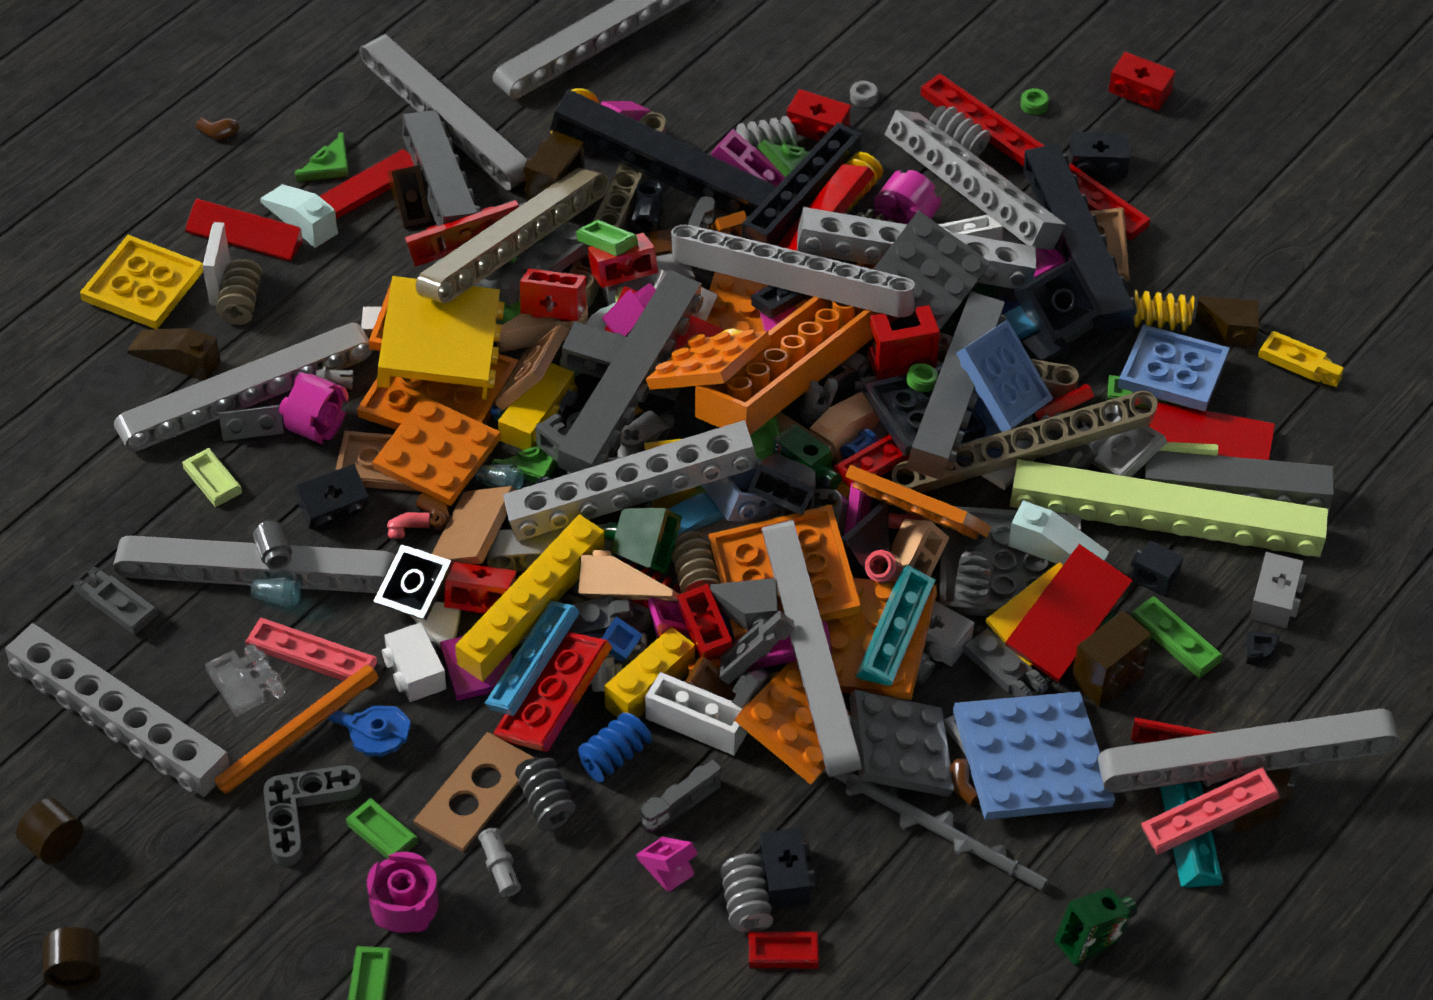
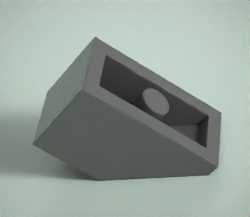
[711,578,780,631]

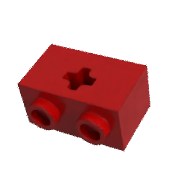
[1108,52,1176,111]
[786,89,851,141]
[588,233,658,288]
[520,268,586,322]
[444,562,517,613]
[677,584,732,660]

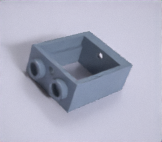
[702,458,787,523]

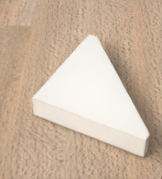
[410,602,462,648]

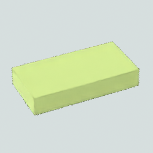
[182,448,242,507]

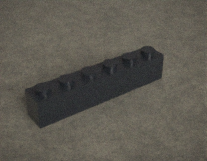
[742,123,862,246]

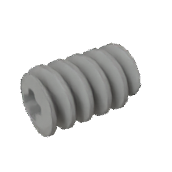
[929,105,991,157]
[736,116,797,155]
[721,854,773,933]

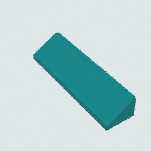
[855,565,935,686]
[1160,780,1223,887]

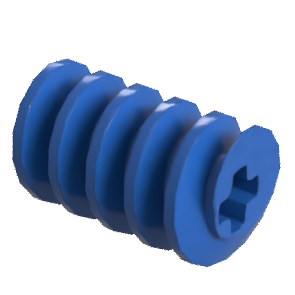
[578,712,653,782]

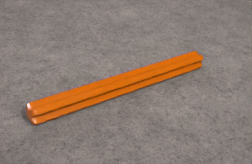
[214,665,378,793]

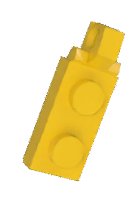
[1258,331,1344,387]

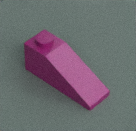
[710,129,786,188]

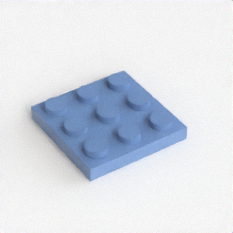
[956,320,1053,432]
[1118,325,1230,412]

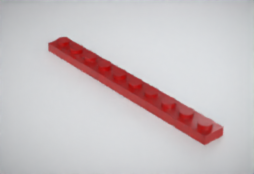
[920,74,1150,241]

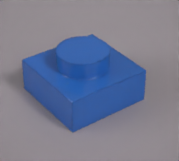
[601,616,643,663]

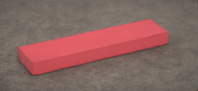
[246,617,377,681]
[1141,767,1279,855]

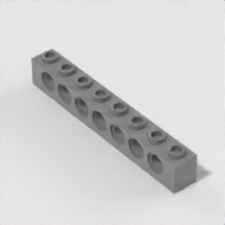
[885,110,1066,250]
[797,207,1036,289]
[503,420,759,542]
[5,623,230,797]

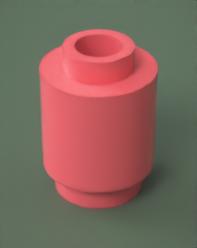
[865,550,903,583]

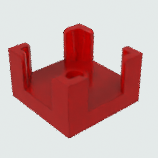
[868,305,940,381]

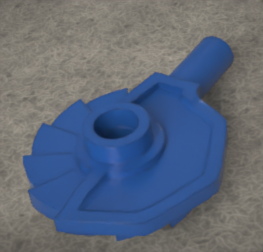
[328,706,411,757]

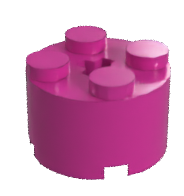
[874,170,941,225]
[279,372,348,444]
[367,852,439,933]

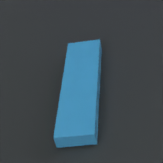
[485,601,580,716]

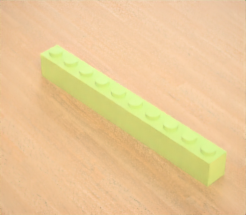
[1009,459,1328,557]

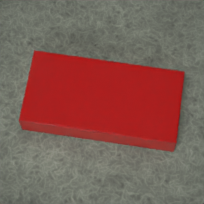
[1033,384,1094,421]
[749,932,819,968]

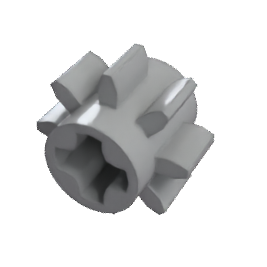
[590,656,622,692]

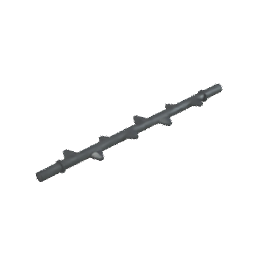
[823,769,1049,891]

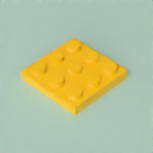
[80,235,204,329]

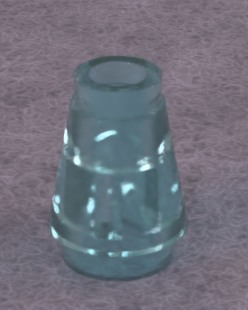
[476,464,524,490]
[251,576,301,608]

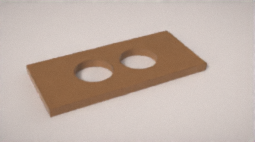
[413,732,534,852]

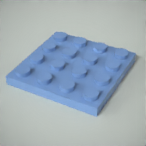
[953,692,1115,820]

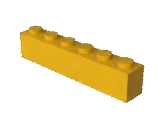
[455,514,605,682]

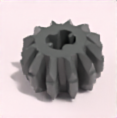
[955,551,994,606]

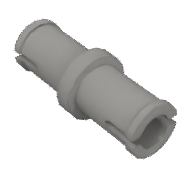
[478,828,521,897]

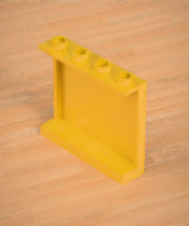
[377,276,505,400]

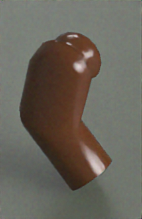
[950,759,979,806]

